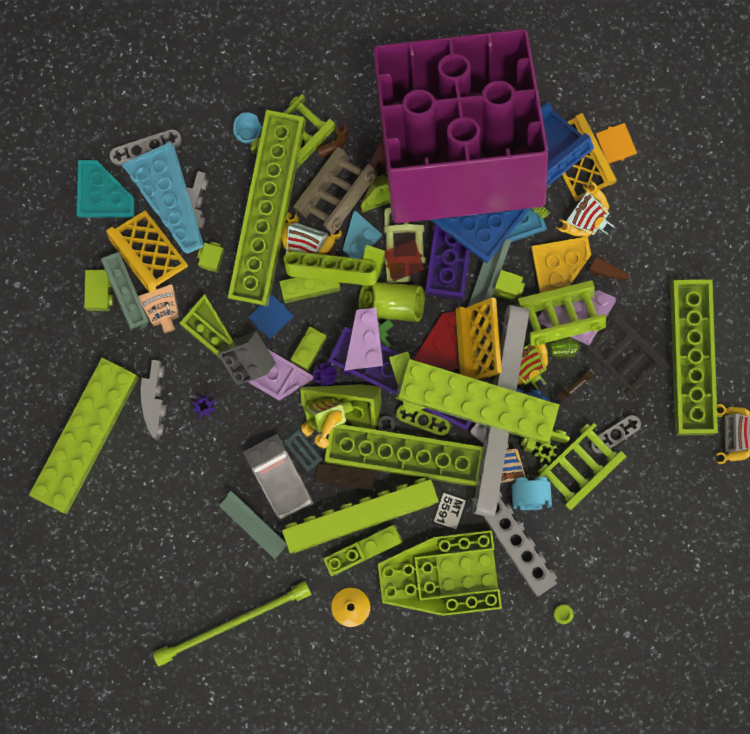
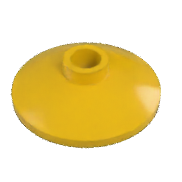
[331,588,370,627]

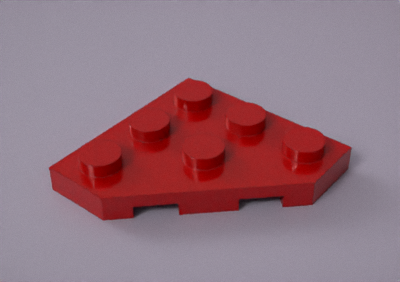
[413,311,460,371]

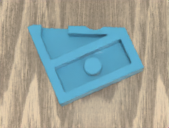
[343,211,382,259]

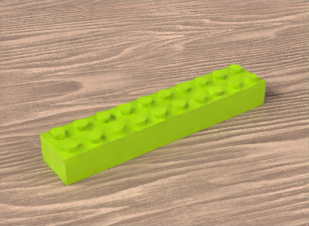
[228,110,306,307]

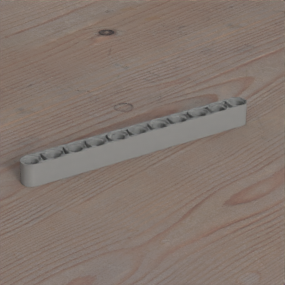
[473,305,529,517]

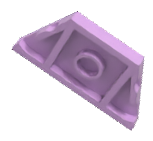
[248,349,314,401]

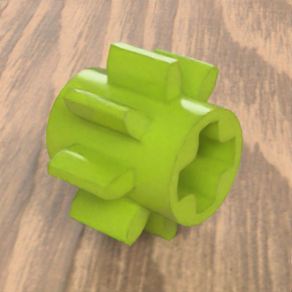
[534,440,557,463]

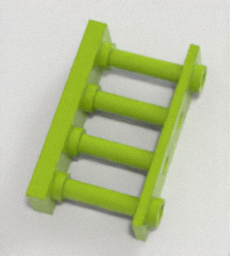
[250,94,335,170]
[518,280,606,346]
[538,423,627,511]

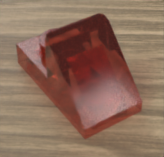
[369,141,386,178]

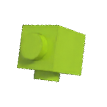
[197,242,224,273]

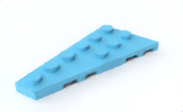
[121,142,204,254]

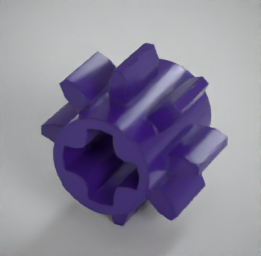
[313,362,337,386]
[192,395,216,419]

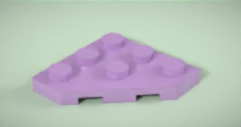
[538,290,616,345]

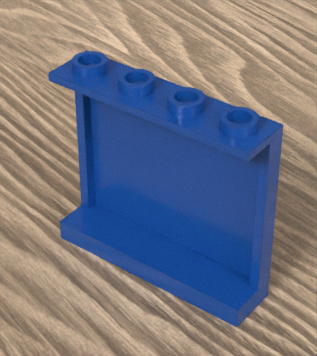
[541,102,594,186]

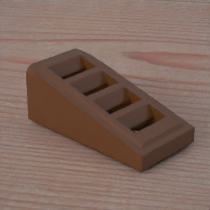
[588,257,629,282]

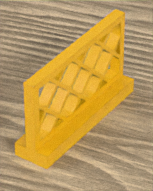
[562,113,617,202]
[106,211,188,294]
[455,298,502,380]

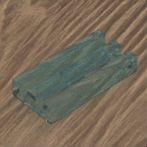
[284,430,323,472]

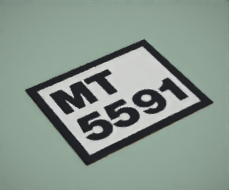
[431,490,469,532]

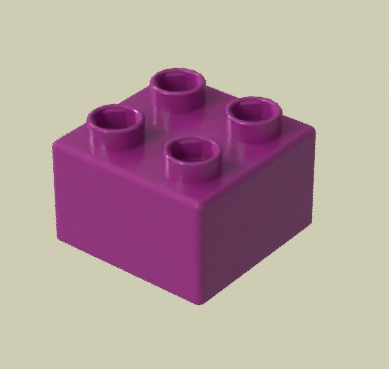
[373,29,548,223]

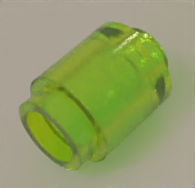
[551,338,579,359]

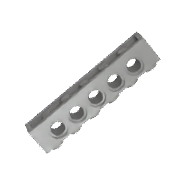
[471,491,557,597]

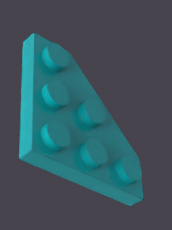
[77,160,135,218]

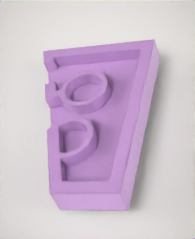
[345,308,383,370]

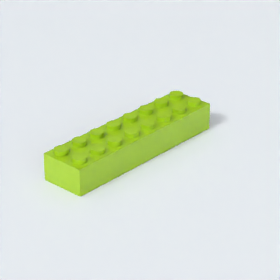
[670,280,718,436]
[29,358,139,514]
[395,359,559,443]
[325,424,483,487]
[282,477,439,554]

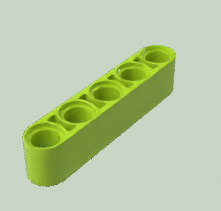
[284,251,378,286]

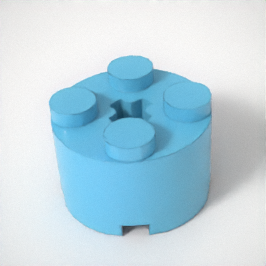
[512,477,552,510]

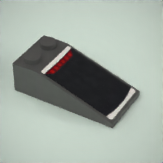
[243,434,314,522]

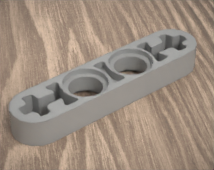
[110,129,181,166]

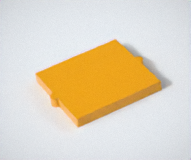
[595,123,637,164]

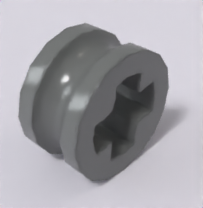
[378,416,395,432]

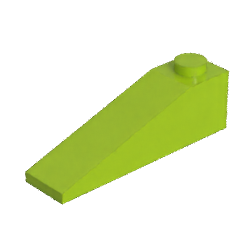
[300,385,381,430]

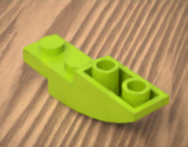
[323,525,403,576]

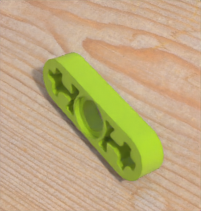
[397,405,450,436]

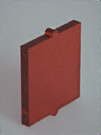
[385,240,425,281]

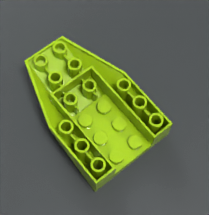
[378,530,502,616]

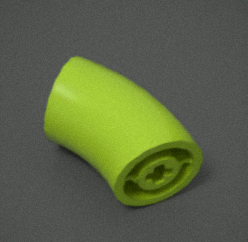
[359,282,425,322]

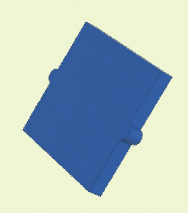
[248,295,294,340]

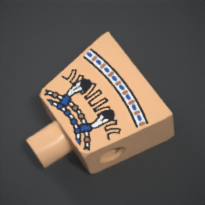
[138,284,179,333]

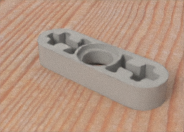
[591,415,641,454]

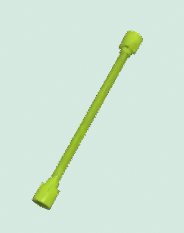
[152,581,312,666]

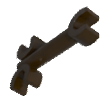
[551,369,596,404]

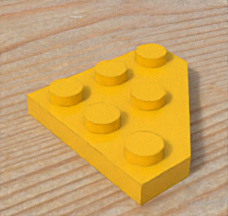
[531,236,591,293]

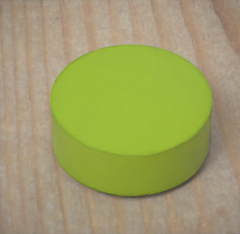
[553,605,574,624]

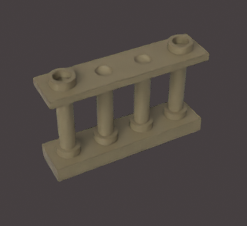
[293,147,377,234]

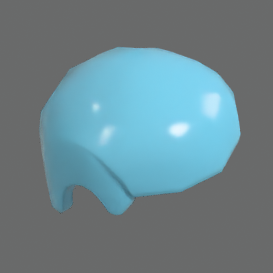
[233,112,262,144]

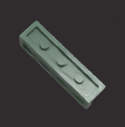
[468,239,511,313]
[101,252,149,330]
[219,491,287,559]

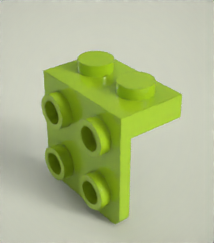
[521,429,570,453]

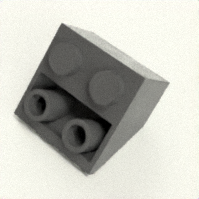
[218,331,276,385]

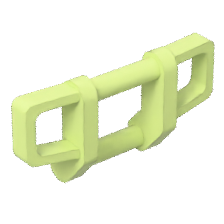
[384,208,426,284]

